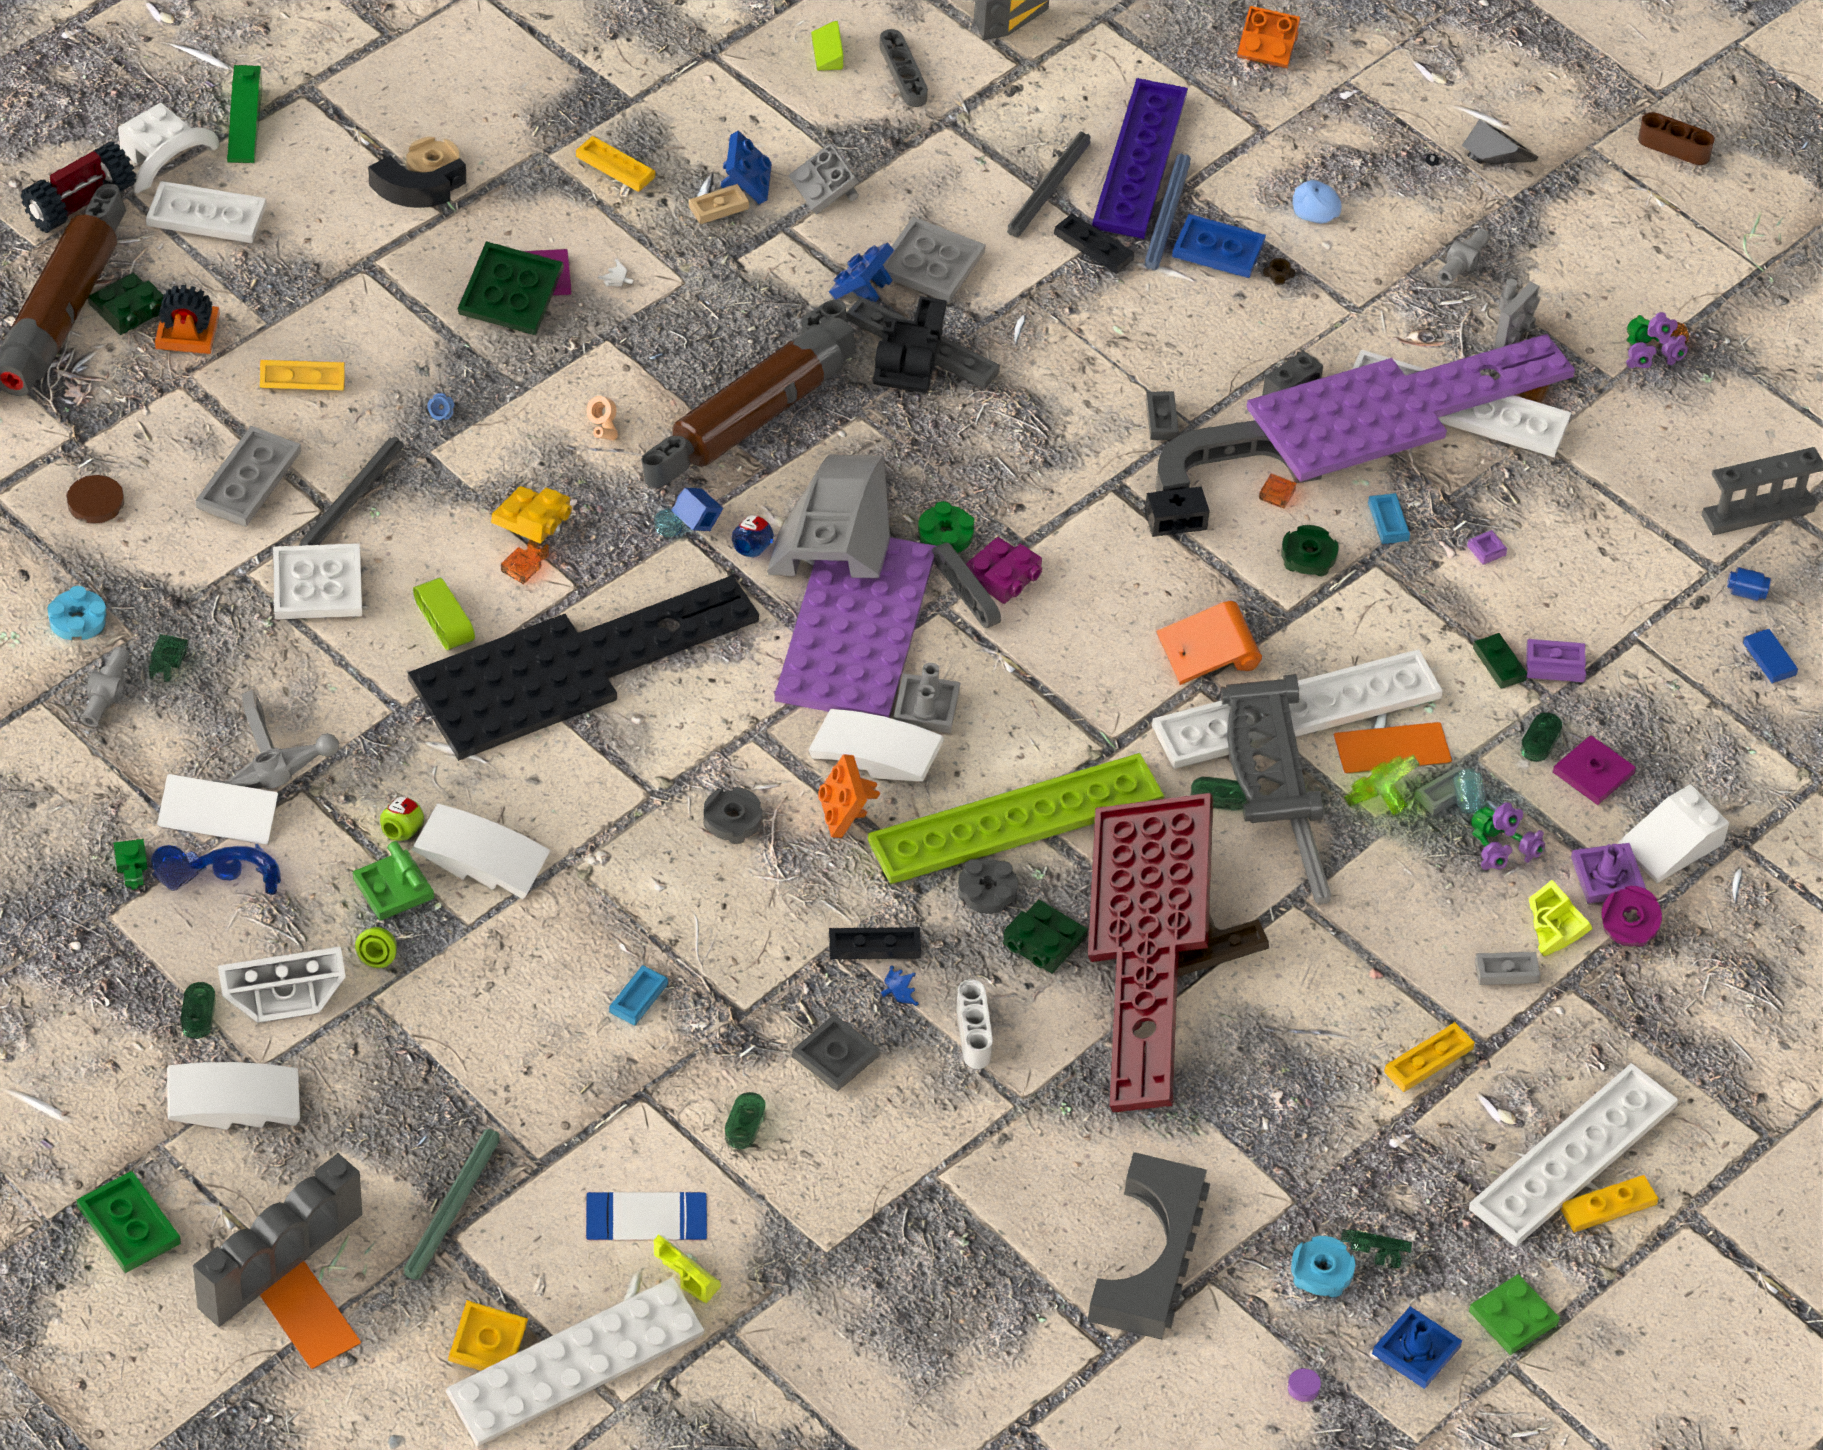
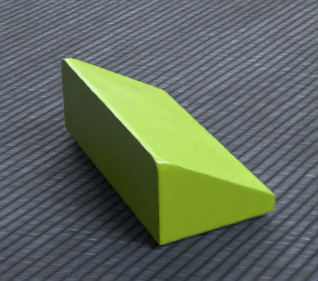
[811,21,843,71]

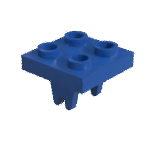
[721,130,772,204]
[829,242,894,302]

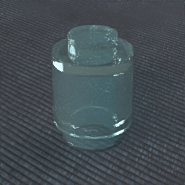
[1453,769,1486,814]

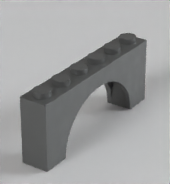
[1088,1152,1210,1340]

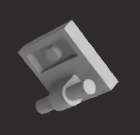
[788,143,859,215]
[1494,278,1540,349]

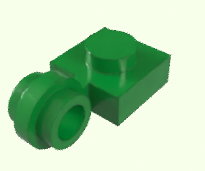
[113,839,148,890]

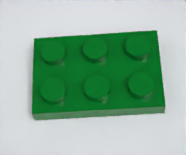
[76,1171,181,1273]

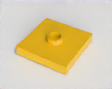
[447,1300,528,1371]

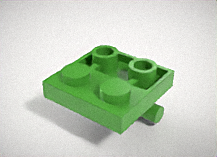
[352,841,434,921]

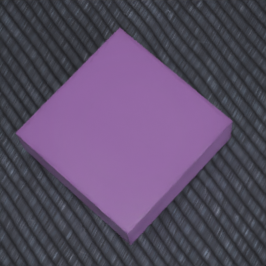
[1467,530,1507,565]

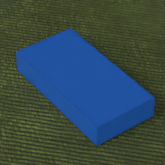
[1743,629,1798,683]

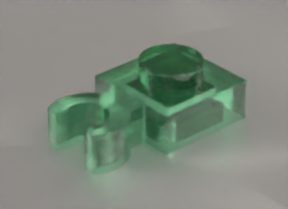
[149,634,189,683]

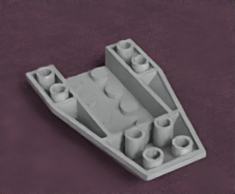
[767,454,890,578]

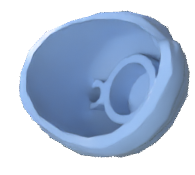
[1292,180,1342,224]

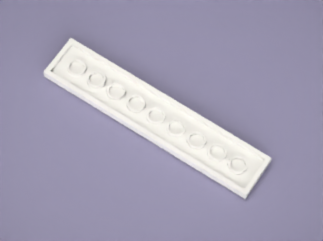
[1152,649,1443,769]

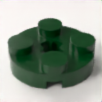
[1281,525,1339,576]

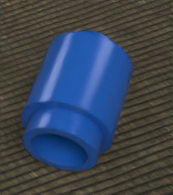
[1727,567,1771,601]

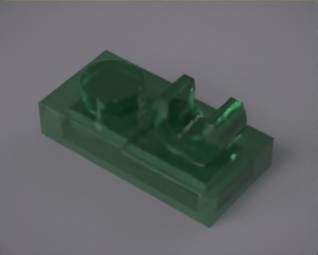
[1340,1229,1412,1269]

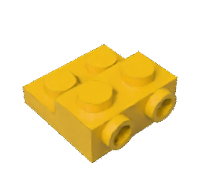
[491,486,572,544]

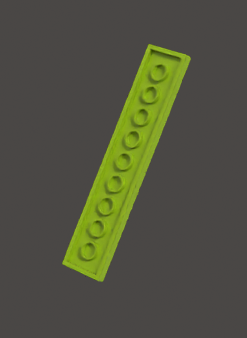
[868,753,1164,885]

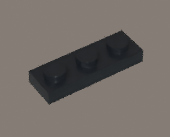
[1054,213,1134,274]
[829,927,921,960]

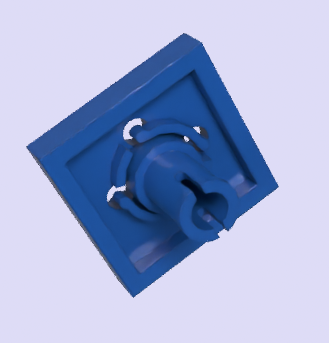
[1372,1306,1463,1389]

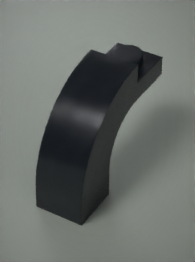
[368,155,466,208]

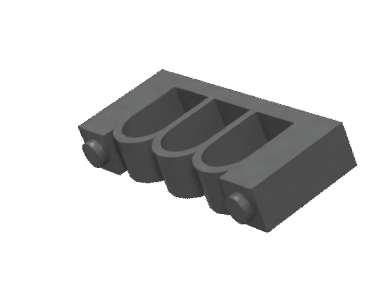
[193,1153,362,1327]

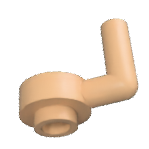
[587,396,618,440]

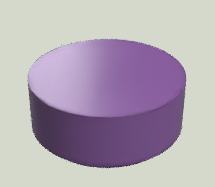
[1288,1368,1321,1402]

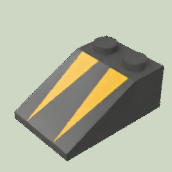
[974,0,1049,40]

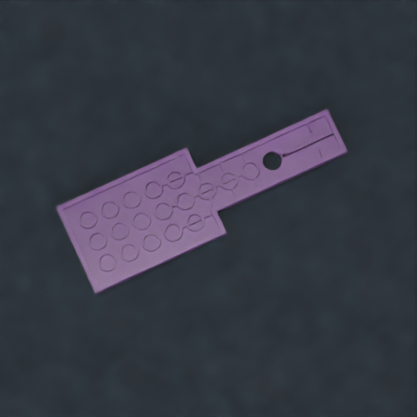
[1246,334,1575,482]

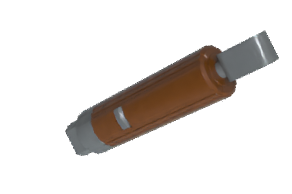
[0,184,126,396]
[641,300,856,488]

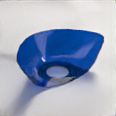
[152,851,207,891]

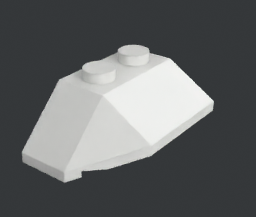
[218,946,346,1023]

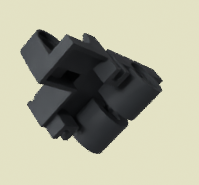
[873,296,947,394]

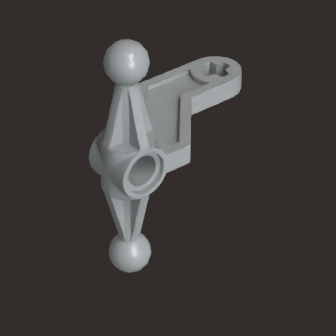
[212,689,339,789]

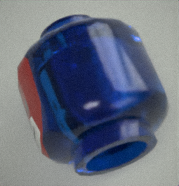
[731,515,774,558]

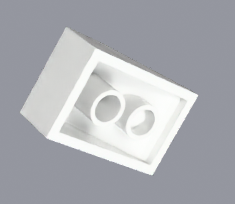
[1619,784,1729,883]

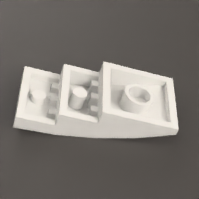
[809,709,944,782]
[411,803,550,899]
[167,1062,300,1130]

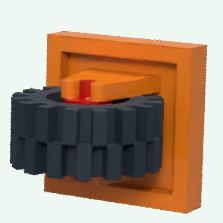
[155,285,220,354]

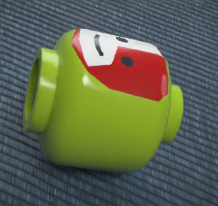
[380,797,424,841]

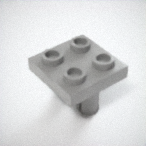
[893,663,960,734]

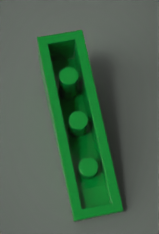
[227,65,263,163]

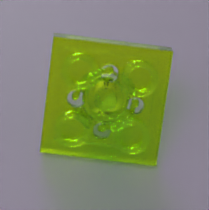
[1343,755,1420,815]

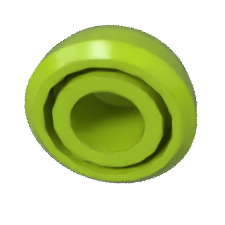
[355,927,397,968]

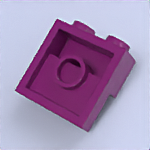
[966,537,1042,604]

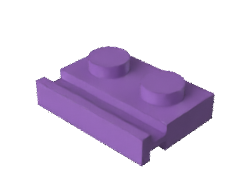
[1526,639,1586,682]

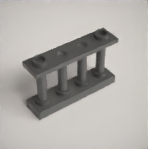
[1701,447,1823,535]

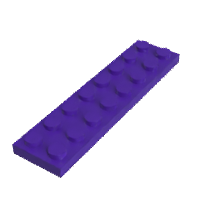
[1092,78,1188,239]

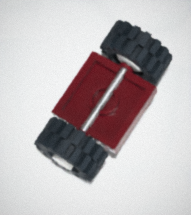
[21,142,136,233]

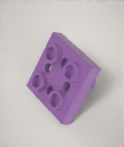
[1571,843,1646,904]

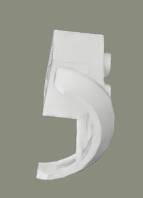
[118,103,220,193]

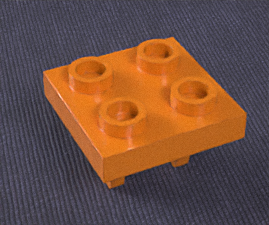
[818,754,880,839]

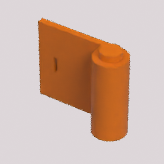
[1156,601,1262,685]

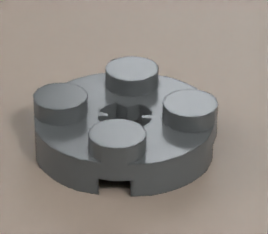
[703,787,762,844]
[958,859,1018,914]

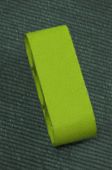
[413,577,475,651]

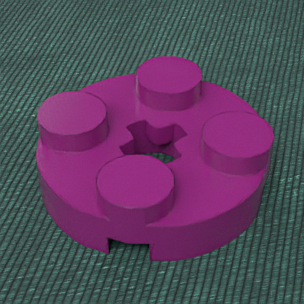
[1601,886,1662,947]

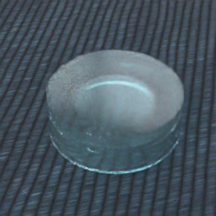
[654,509,683,537]

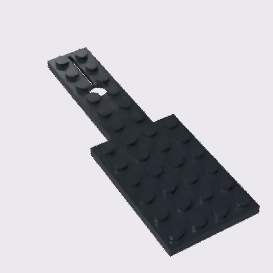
[408,575,759,761]

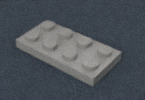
[195,426,301,527]

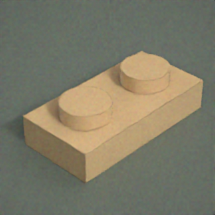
[689,184,749,224]

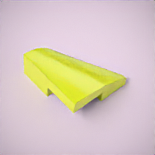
[1529,880,1593,956]
[654,1234,721,1304]

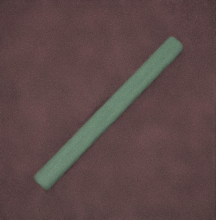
[404,1129,500,1280]

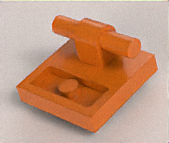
[1237,6,1301,68]

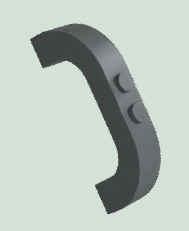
[1156,420,1322,492]

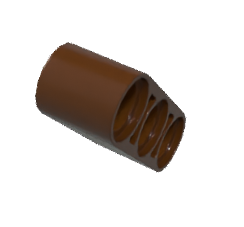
[1638,112,1715,165]

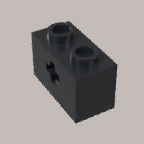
[1145,486,1210,537]

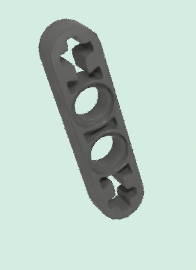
[879,29,928,107]
[932,542,1001,628]

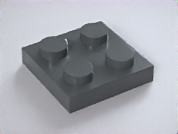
[792,1014,880,1092]

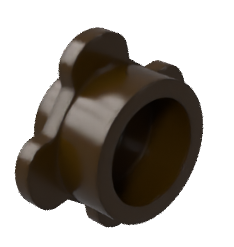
[1263,258,1296,285]

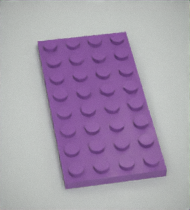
[775,537,936,718]

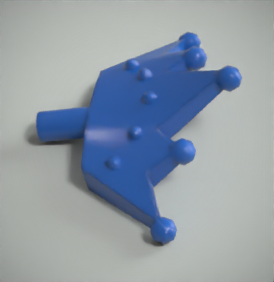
[881,965,919,1006]

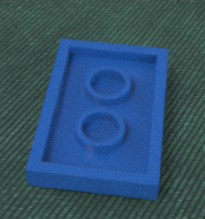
[1172,214,1266,278]

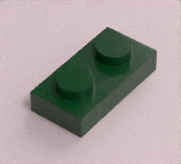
[1473,633,1527,689]

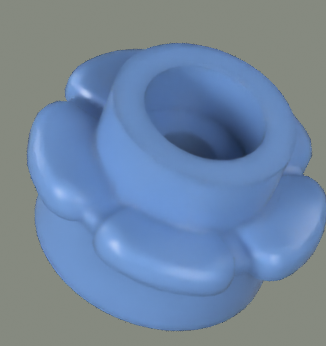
[427,393,455,421]

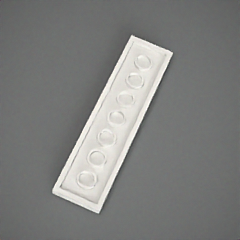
[1352,350,1571,458]
[1469,1063,1679,1247]
[446,1277,705,1447]

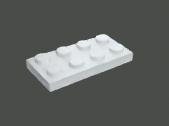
[146,181,266,243]

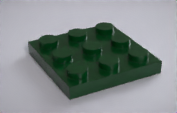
[457,241,564,335]

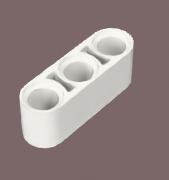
[956,979,993,1069]

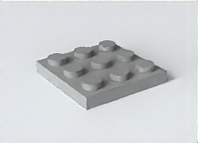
[883,217,986,303]

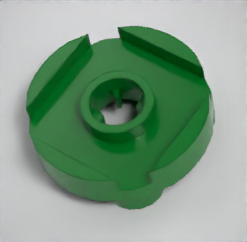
[918,501,974,553]

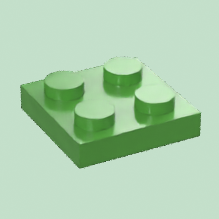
[1469,1274,1560,1355]

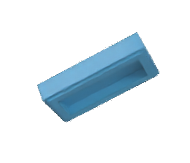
[1368,493,1410,544]
[609,965,668,1026]

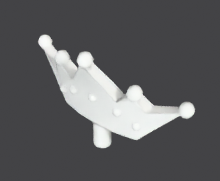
[598,259,633,287]

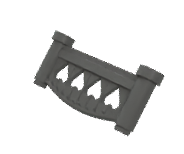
[1220,674,1323,823]

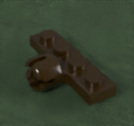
[1178,913,1269,977]

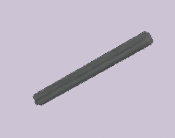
[1007,131,1091,238]
[299,436,403,546]

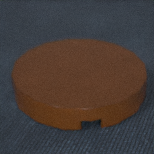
[66,475,124,524]

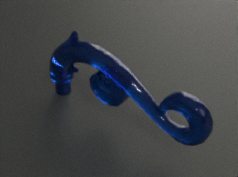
[151,844,281,895]

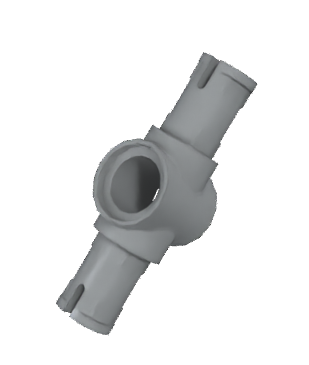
[1437,228,1490,285]
[81,647,130,727]

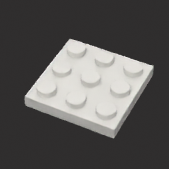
[273,543,362,619]

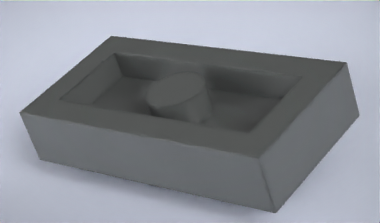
[1146,391,1179,440]

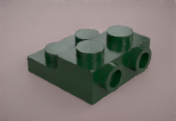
[88,272,164,335]
[1003,899,1088,974]

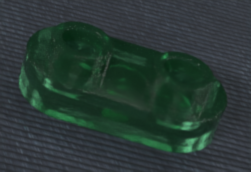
[1520,712,1562,762]
[1190,776,1248,811]
[180,982,216,1039]
[724,1092,766,1149]

